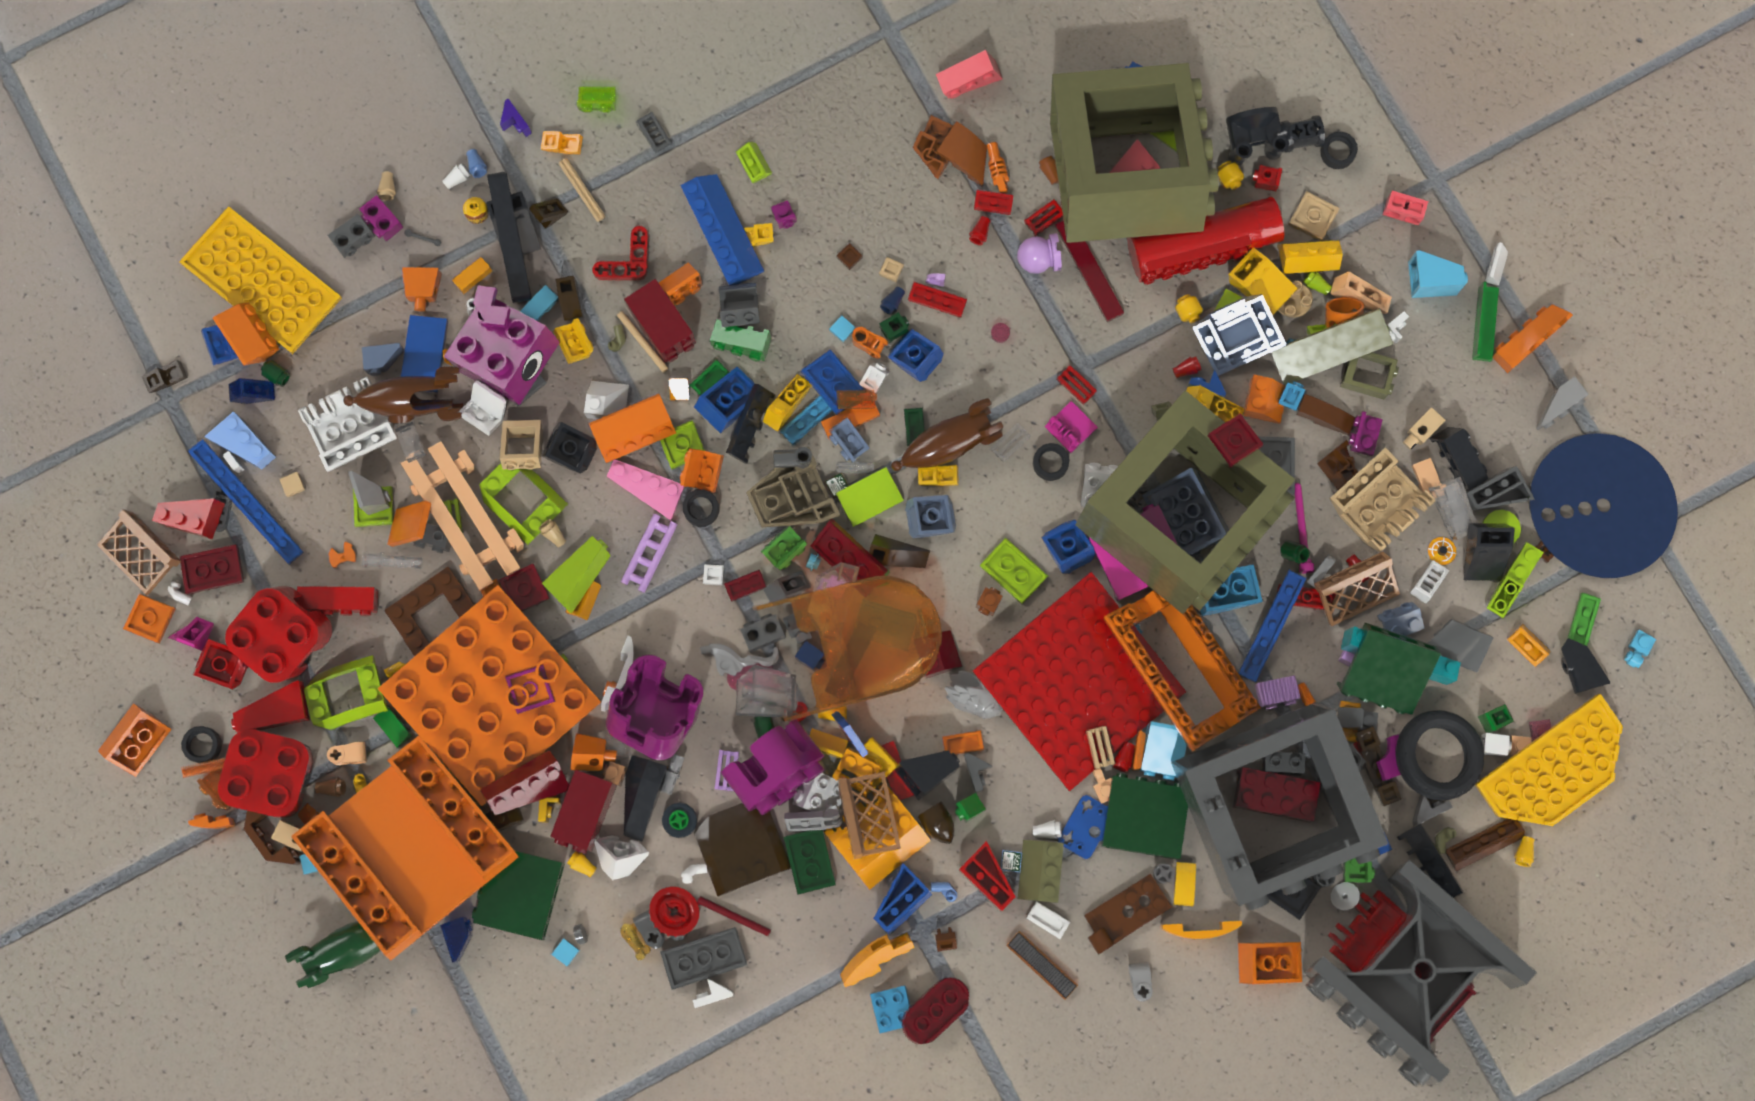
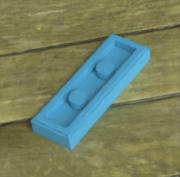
[780,396,833,446]

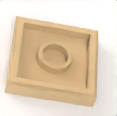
[1288,191,1340,241]

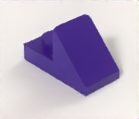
[500,99,532,137]

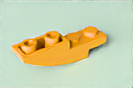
[840,932,915,987]

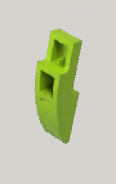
[1486,542,1544,618]

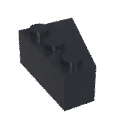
[1429,427,1489,490]

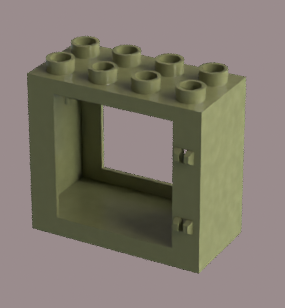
[1050,63,1219,243]
[1075,390,1296,614]

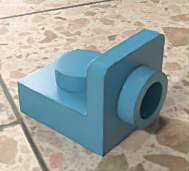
[1279,382,1306,411]

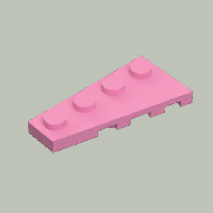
[607,459,685,521]

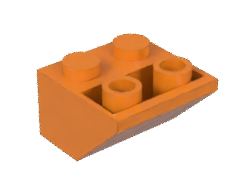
[659,262,703,305]

